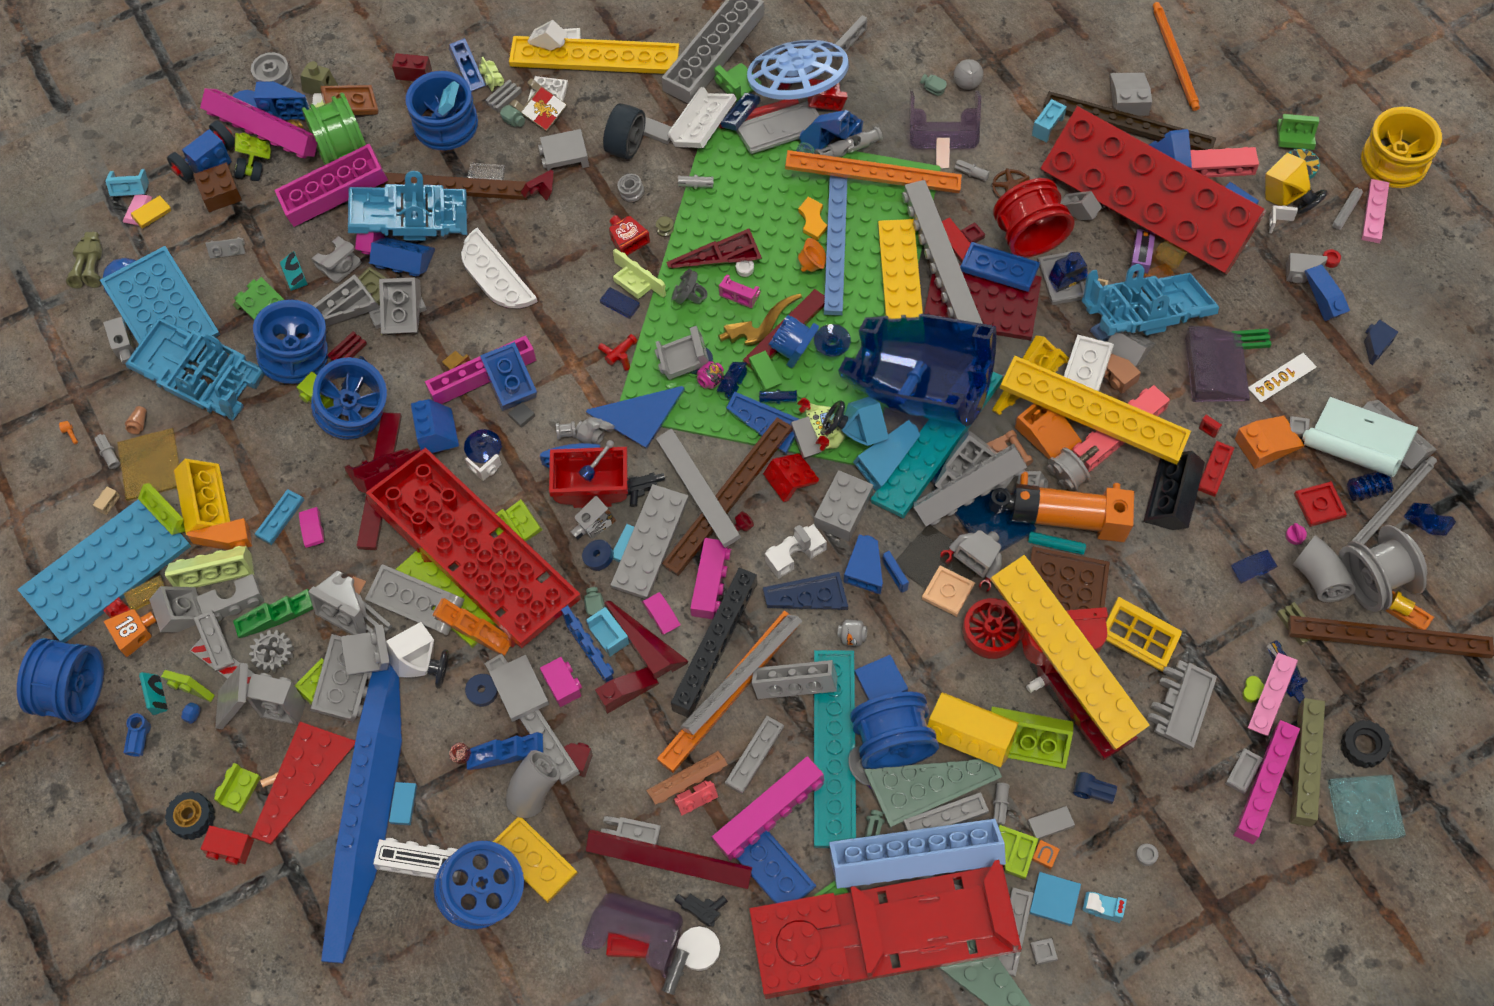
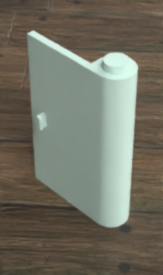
[1302,397,1418,477]

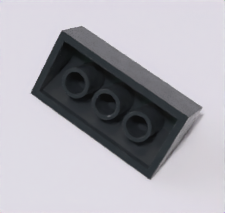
[1144,451,1205,530]

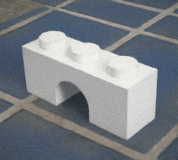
[765,524,827,579]

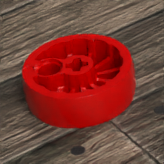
[962,598,1021,659]

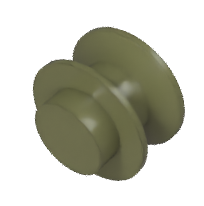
[656,217,674,236]

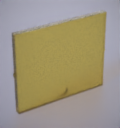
[117,428,179,501]

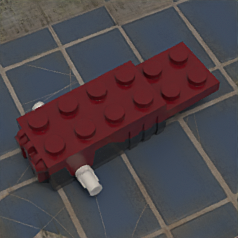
[1026,662,1138,761]

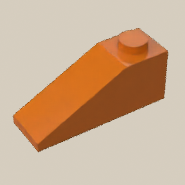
[187,518,252,550]

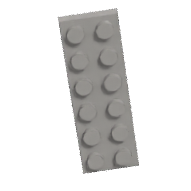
[611,484,689,599]

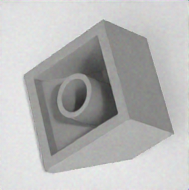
[1107,331,1155,367]
[149,586,202,632]

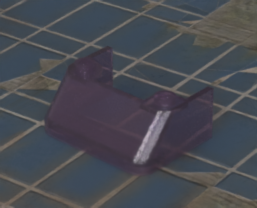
[909,91,981,149]

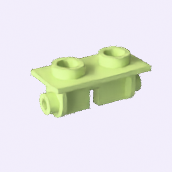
[479,57,504,91]

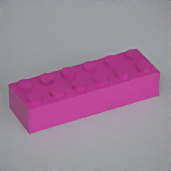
[275,144,388,227]

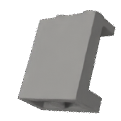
[538,129,589,171]
[655,326,709,380]

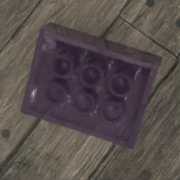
[1185,326,1250,402]

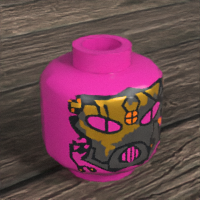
[696,361,724,389]

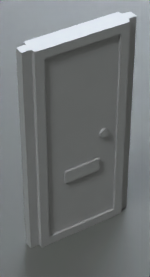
[736,101,819,154]

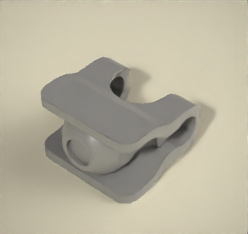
[311,236,361,283]

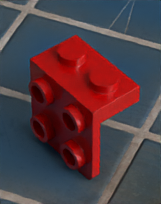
[763,453,819,502]

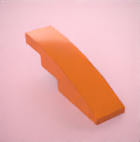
[432,598,510,656]

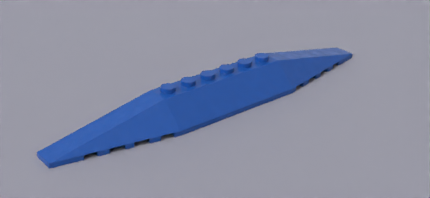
[321,663,402,964]

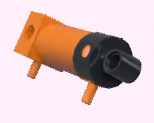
[988,471,1134,542]

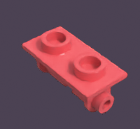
[674,780,718,816]

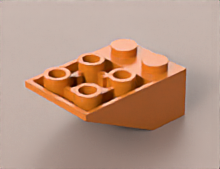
[1015,403,1082,459]

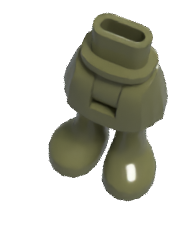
[66,232,102,289]

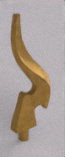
[718,293,802,345]

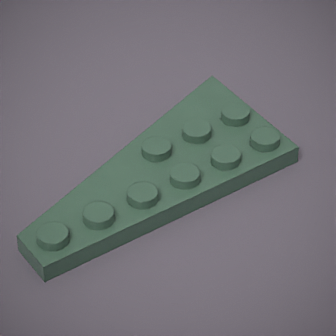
[863,759,1002,828]
[939,939,1031,1006]

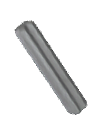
[1332,188,1363,230]

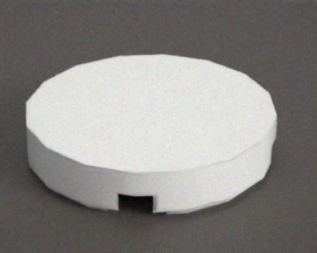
[677,926,720,971]

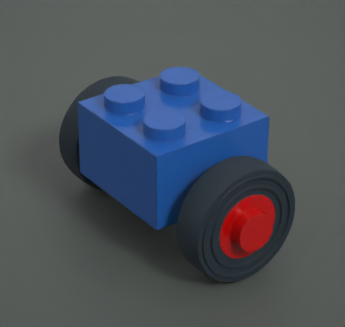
[167,120,235,182]

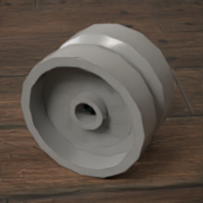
[251,52,294,89]

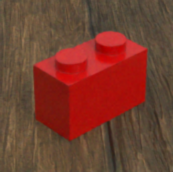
[201,826,254,865]

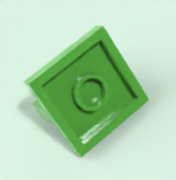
[1277,114,1319,150]

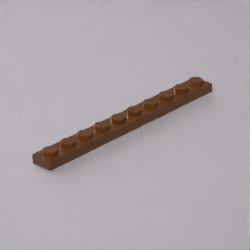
[374,172,528,200]
[662,417,793,576]
[1288,615,1494,658]

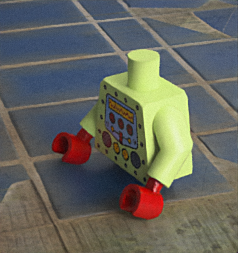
[797,398,846,451]

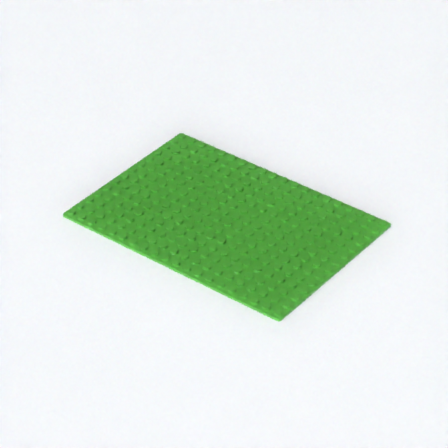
[619,127,941,466]

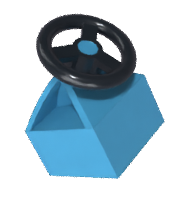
[822,397,889,446]

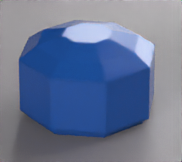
[181,702,200,724]

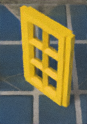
[1106,597,1182,672]

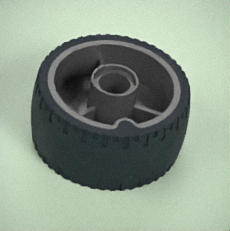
[603,103,646,159]

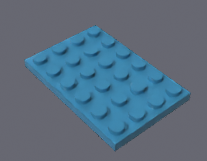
[100,246,220,344]

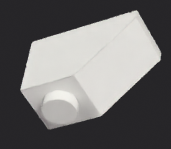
[527,20,567,50]

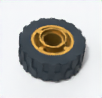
[165,791,215,840]

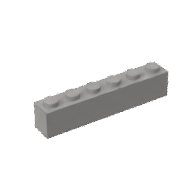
[914,444,1027,526]

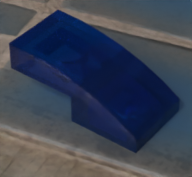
[1231,550,1278,584]

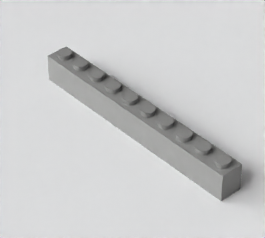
[902,180,983,339]

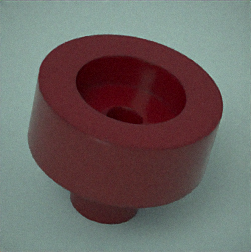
[734,511,754,531]

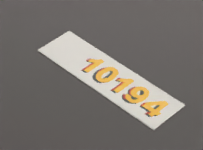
[1248,353,1316,402]

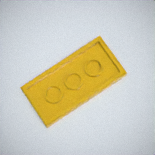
[493,817,578,903]

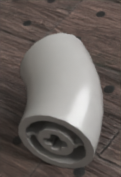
[1292,535,1356,602]
[506,750,560,818]

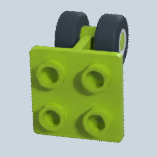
[234,133,270,181]

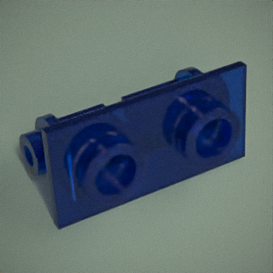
[717,362,747,399]

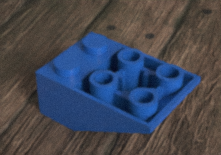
[254,81,310,120]

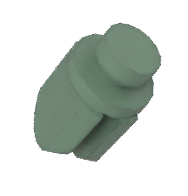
[920,74,947,96]
[500,105,525,127]
[584,587,604,617]
[864,810,885,837]

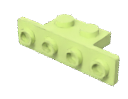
[613,249,666,299]

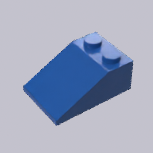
[480,342,537,411]

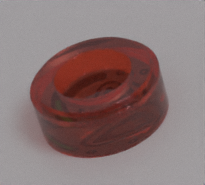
[449,742,471,764]

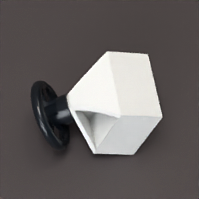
[386,622,449,689]

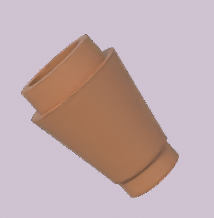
[125,406,147,435]

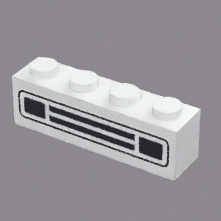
[373,838,461,883]

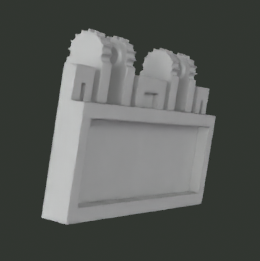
[1147,660,1217,749]

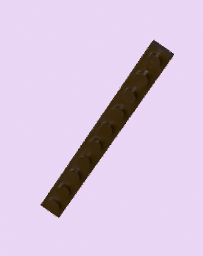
[1043,91,1216,150]

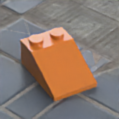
[1235,416,1305,469]

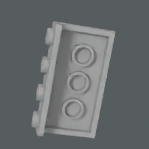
[310,634,372,722]

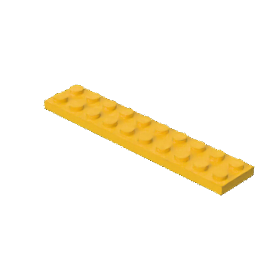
[509,36,680,74]
[1000,355,1191,465]
[990,555,1150,750]

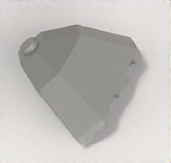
[935,430,1015,490]

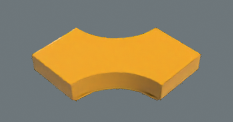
[798,196,828,241]

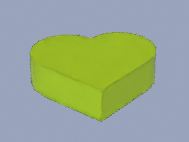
[1242,676,1264,703]

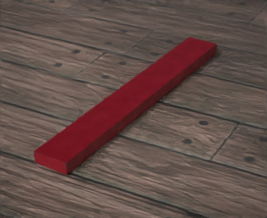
[357,412,402,550]
[586,829,753,889]

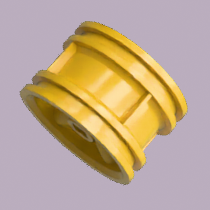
[1361,107,1442,188]

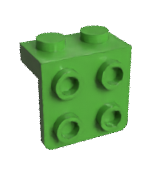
[714,63,761,102]
[233,277,284,320]

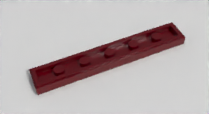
[743,289,825,371]

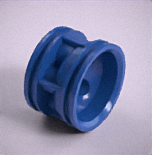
[253,300,328,383]
[434,841,524,930]

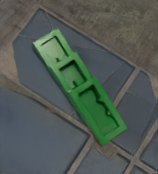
[233,589,314,638]

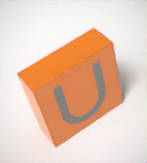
[1032,840,1060,869]

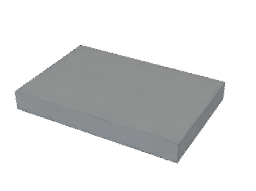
[1038,251,1085,305]
[489,655,549,722]

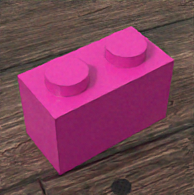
[540,657,582,707]

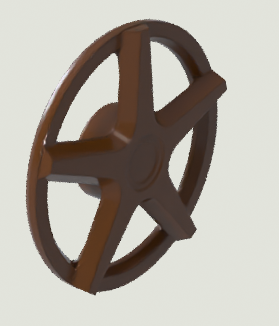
[992,168,1030,198]

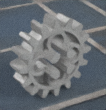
[249,630,294,673]

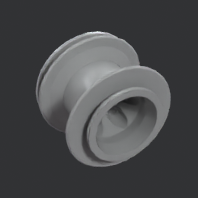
[1339,525,1427,612]

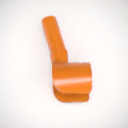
[59,421,78,444]

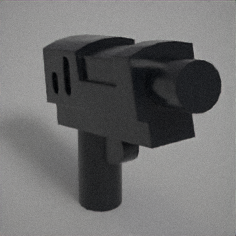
[627,472,665,507]
[674,893,728,927]

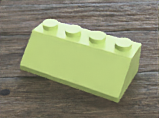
[165,546,254,588]

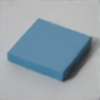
[1029,872,1081,926]

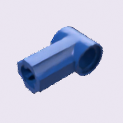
[123,713,151,757]

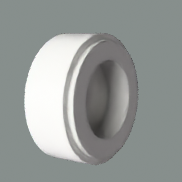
[736,261,754,277]

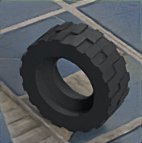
[1340,720,1391,768]

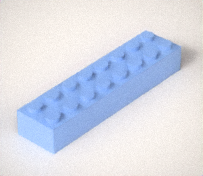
[829,819,1006,888]

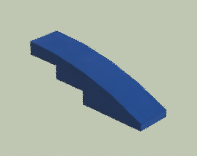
[467,732,543,770]

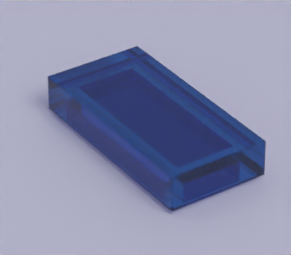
[600,287,640,319]

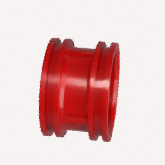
[993,178,1075,258]

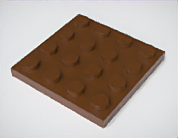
[1030,546,1110,616]

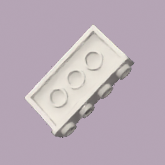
[668,87,737,148]

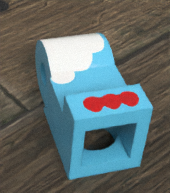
[1082,892,1127,923]

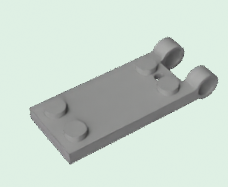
[365,564,465,636]

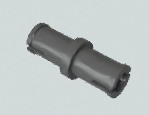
[661,948,690,995]

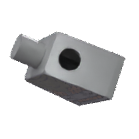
[103,317,136,364]

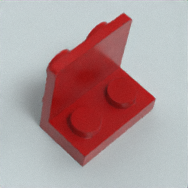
[808,79,847,111]

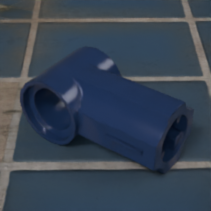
[1073,772,1117,804]

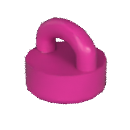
[1286,523,1307,545]

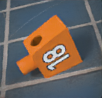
[103,609,157,657]

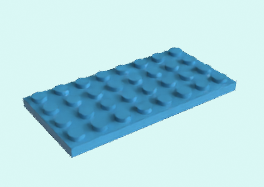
[17,500,191,643]

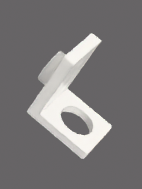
[1269,205,1298,233]
[465,454,502,481]

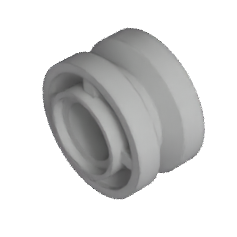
[617,174,644,202]

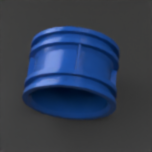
[406,71,478,150]
[311,357,387,440]
[17,638,104,722]
[850,692,939,769]

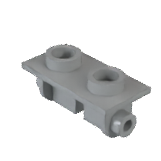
[205,237,245,258]

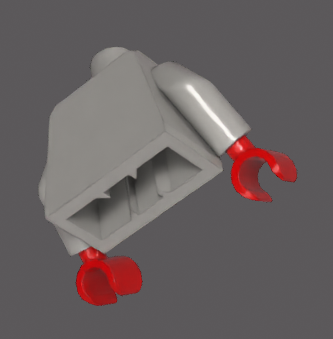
[940,530,1002,592]

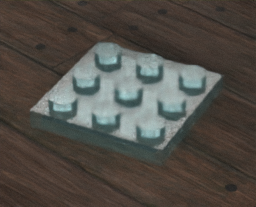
[1328,775,1406,842]

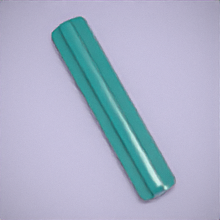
[1028,532,1086,555]

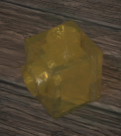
[1156,241,1187,268]

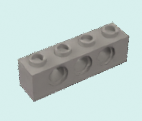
[752,660,838,699]

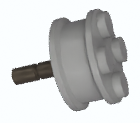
[1047,445,1099,492]

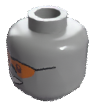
[837,619,867,646]

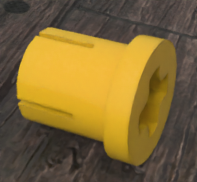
[1389,591,1415,616]

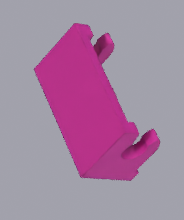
[719,275,761,308]

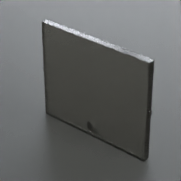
[896,524,977,590]

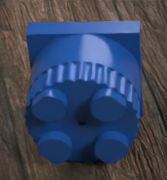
[769,315,819,368]

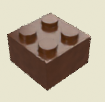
[193,162,242,212]

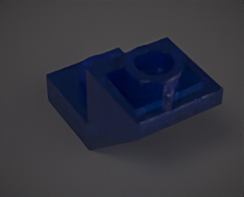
[1404,502,1456,536]

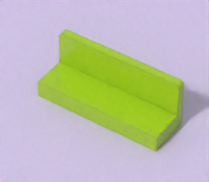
[138,483,185,535]

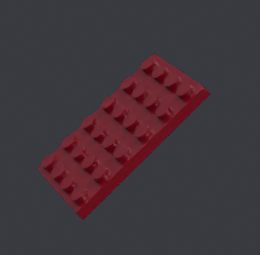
[923,263,1042,341]

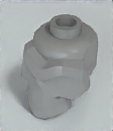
[575,417,615,444]

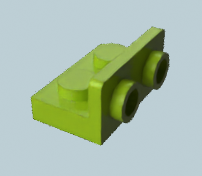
[214,763,261,814]

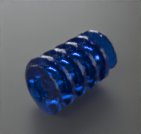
[1347,472,1393,501]

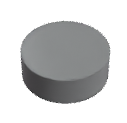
[1136,844,1158,866]

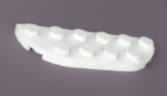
[461,228,538,308]

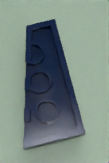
[763,572,848,610]

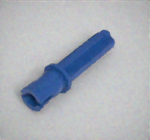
[894,361,927,407]

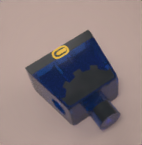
[1048,252,1088,292]

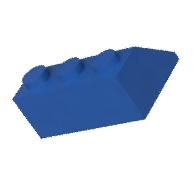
[369,237,435,276]
[411,399,459,453]

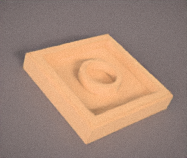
[922,566,975,617]

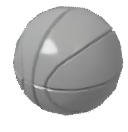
[953,59,984,90]

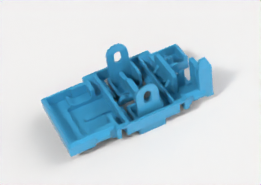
[348,171,467,240]
[1082,264,1219,336]
[125,318,265,420]

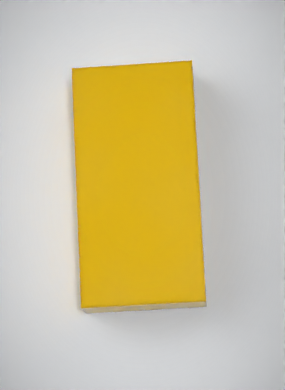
[131,195,171,229]

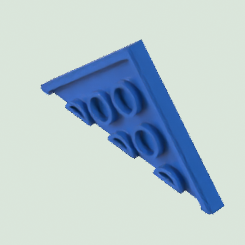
[586,386,685,449]

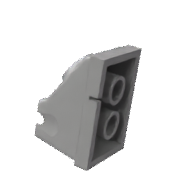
[308,571,367,635]

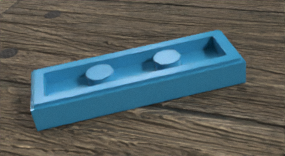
[254,489,304,545]

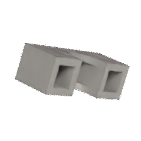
[197,574,264,622]

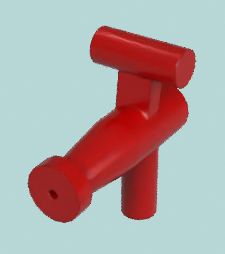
[598,334,638,371]

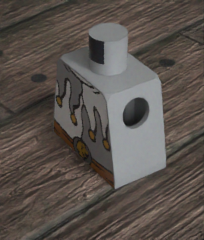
[570,496,616,540]

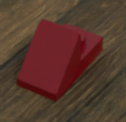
[521,169,554,201]

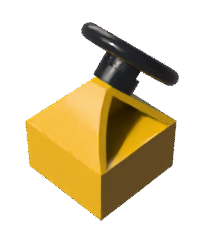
[1265,153,1328,214]

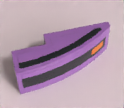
[1131,229,1155,274]

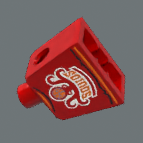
[609,215,650,256]

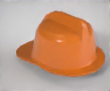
[798,238,826,272]

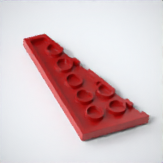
[251,722,355,845]

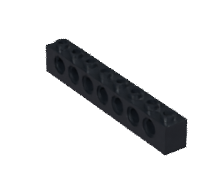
[671,567,757,718]

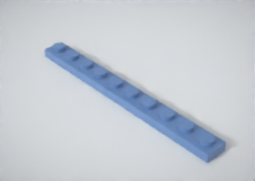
[824,176,847,315]

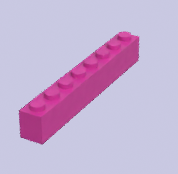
[200,88,318,159]

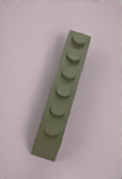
[1290,698,1325,827]

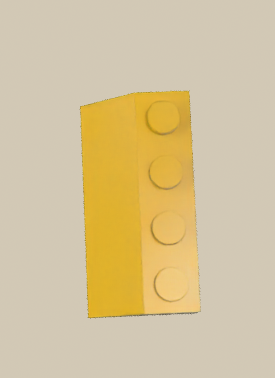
[174,459,230,535]
[927,692,1019,768]

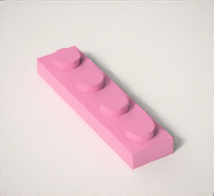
[1361,179,1389,243]
[1248,653,1298,736]

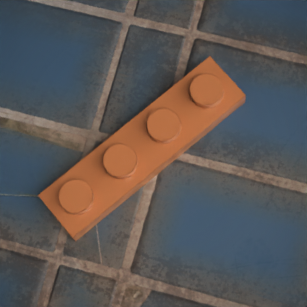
[646,751,727,805]

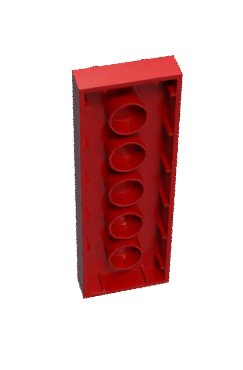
[1040,106,1266,275]

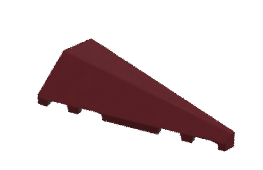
[666,228,762,268]
[344,447,435,493]
[605,601,688,680]

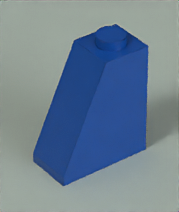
[844,534,883,595]

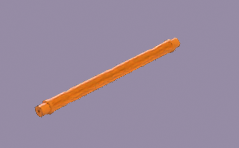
[1153,2,1200,111]

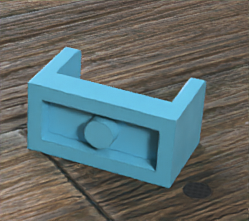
[1032,99,1067,142]
[106,169,149,196]
[586,607,629,656]

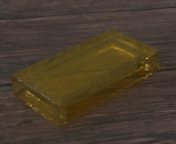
[124,576,165,610]

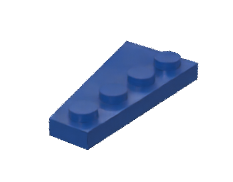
[726,392,799,455]
[561,605,614,683]

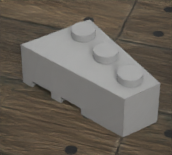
[313,274,380,326]

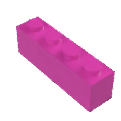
[690,538,731,619]

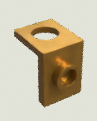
[442,351,470,370]

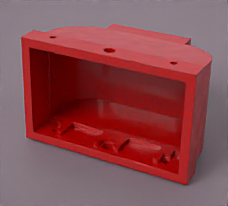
[549,447,628,508]
[1018,607,1108,674]

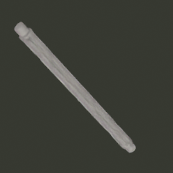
[1352,456,1437,544]

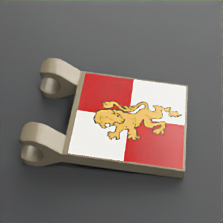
[511,78,568,132]

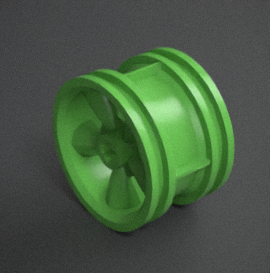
[301,93,366,165]

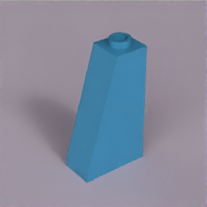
[853,420,921,491]

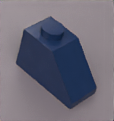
[1364,320,1398,365]

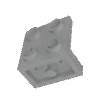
[341,625,389,675]

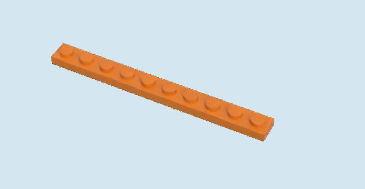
[785,150,962,193]
[657,610,800,773]

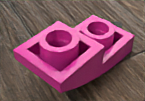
[299,507,324,548]
[642,592,681,635]

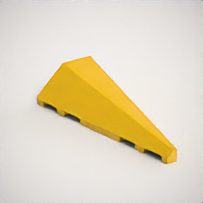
[992,335,1070,415]

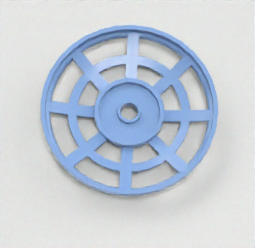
[747,40,849,100]

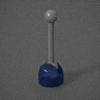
[578,440,614,482]

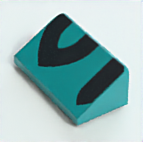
[280,251,308,291]
[139,672,168,715]

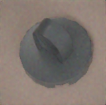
[672,269,708,304]

